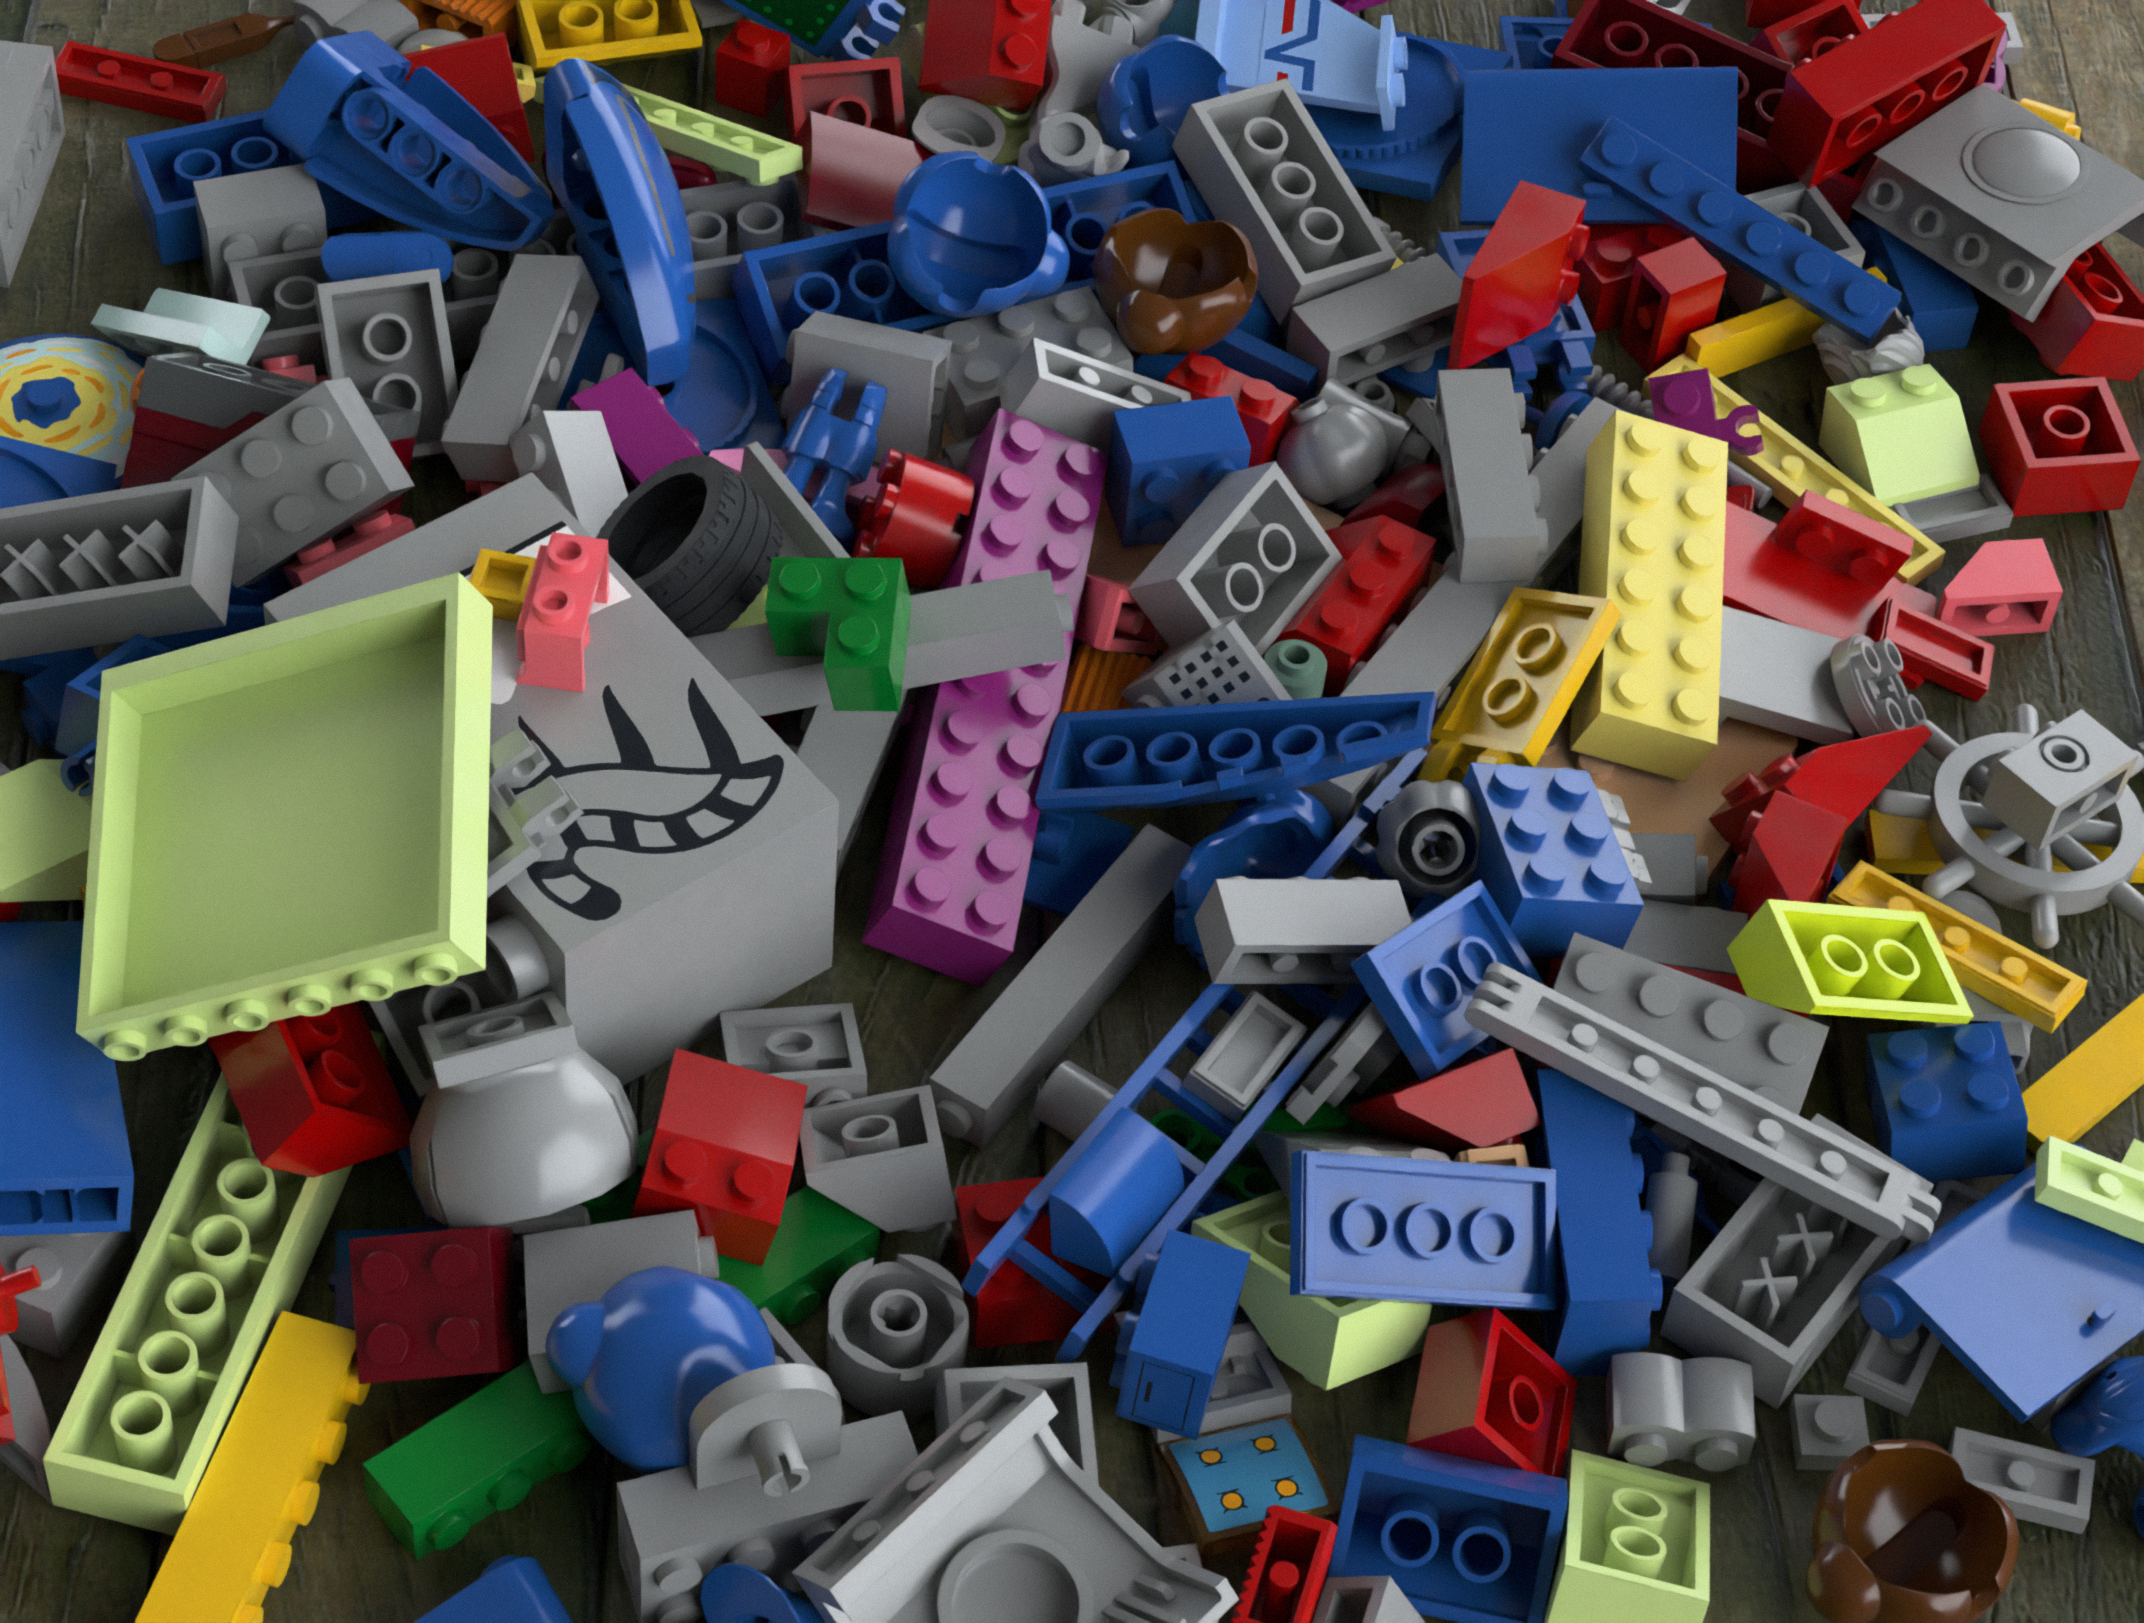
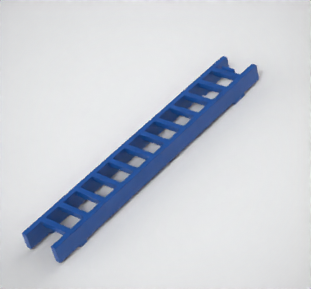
[960,748,1463,1363]

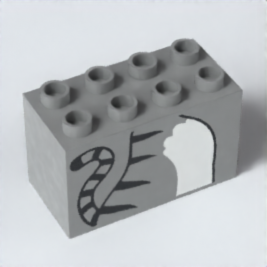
[263,472,839,1086]

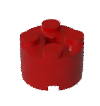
[851,448,974,592]

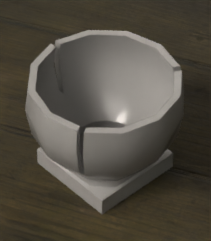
[409,990,640,1226]

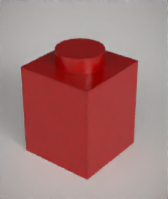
[716,18,790,119]

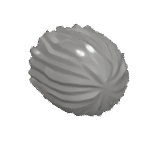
[1812,307,1925,385]

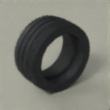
[596,455,783,638]

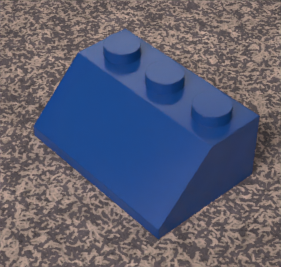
[1327,1434,1568,1623]

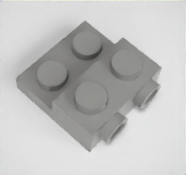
[719,1003,867,1109]

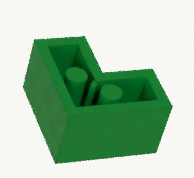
[765,557,912,712]

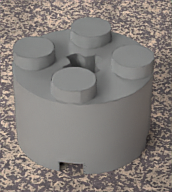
[825,1254,969,1426]

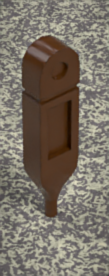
[153,13,295,69]

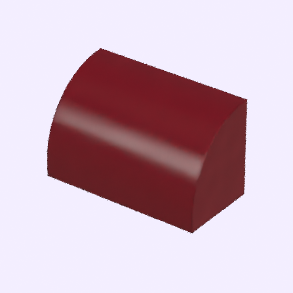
[1340,464,1448,534]

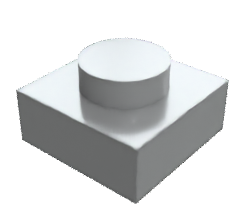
[1789,1394,1870,1470]

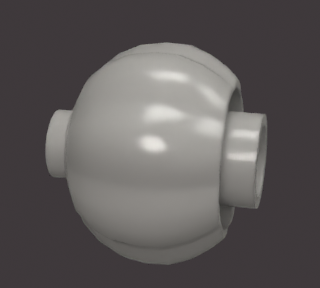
[1277,396,1388,510]
[1375,780,1481,899]

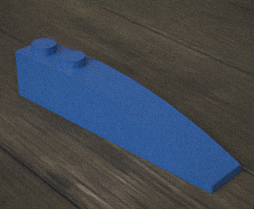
[1035,691,1436,813]

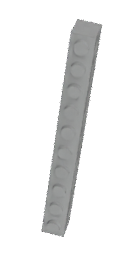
[1296,397,1625,832]

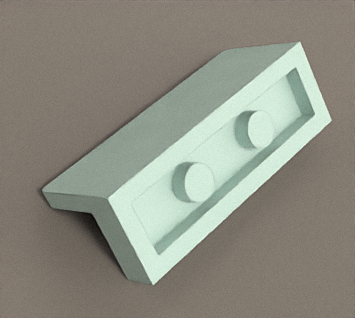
[91,288,271,365]

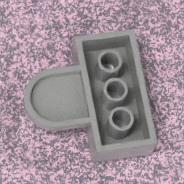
[617,1363,918,1623]

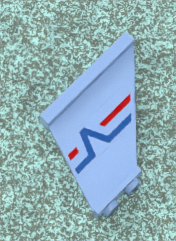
[1195,0,1408,131]

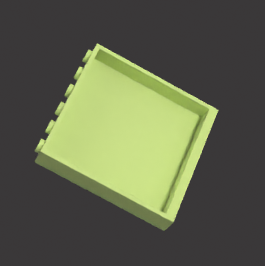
[76,572,493,1061]

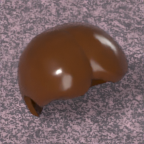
[1093,208,1259,356]
[1805,1439,2019,1623]

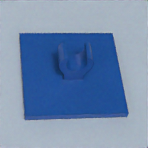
[1022,809,1134,918]

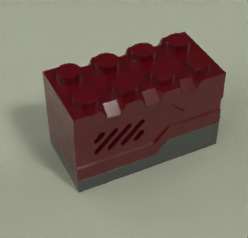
[120,351,422,543]

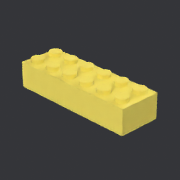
[1570,409,1728,782]

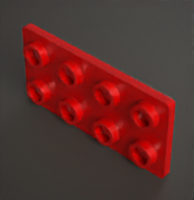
[1722,489,1937,690]

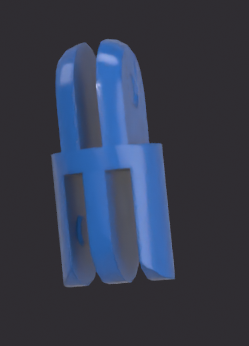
[321,231,454,284]

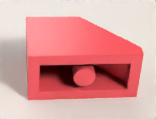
[1935,538,2063,637]
[1074,574,1161,655]

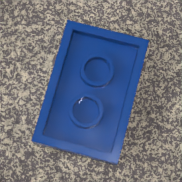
[1350,879,1546,1081]

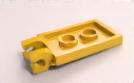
[1417,586,1622,784]

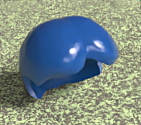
[1097,34,1230,190]
[887,151,1070,318]
[545,1266,775,1475]

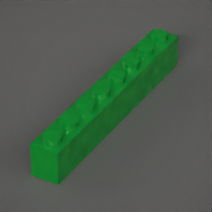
[363,1185,880,1562]

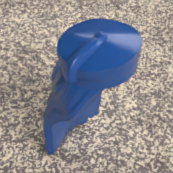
[1173,788,1334,972]

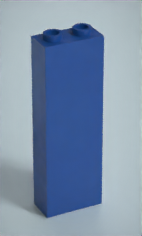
[0,920,134,1236]

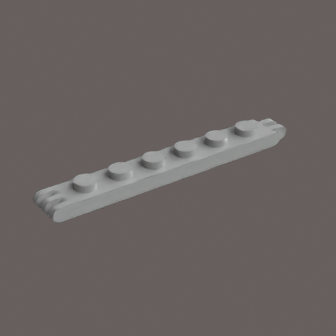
[1464,962,1942,1243]

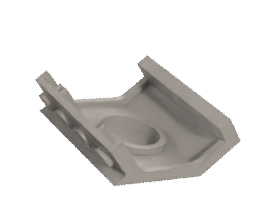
[1851,83,2144,322]
[792,1376,1239,1623]

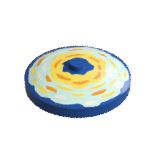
[0,334,146,490]

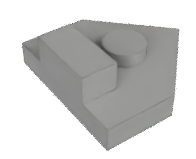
[1285,1001,1401,1125]

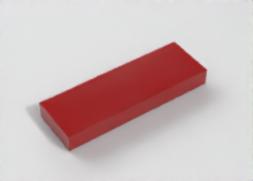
[55,40,227,124]

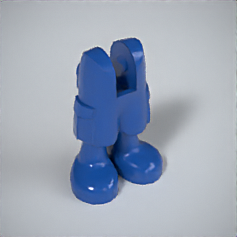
[780,367,887,553]

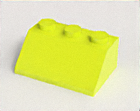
[1726,899,1974,1024]

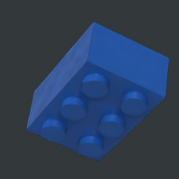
[1451,762,1644,958]

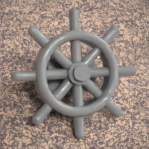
[1873,704,2144,949]

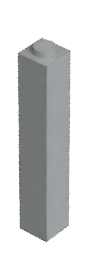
[687,569,1075,717]
[929,823,1193,1150]

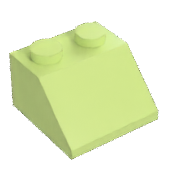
[1818,363,1980,507]

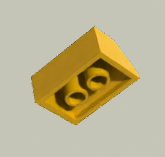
[516,0,702,73]

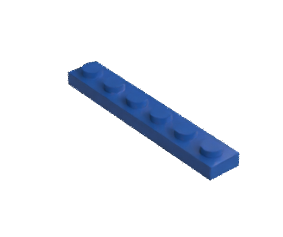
[1579,115,1902,346]

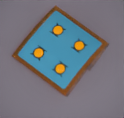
[1154,1413,1341,1558]

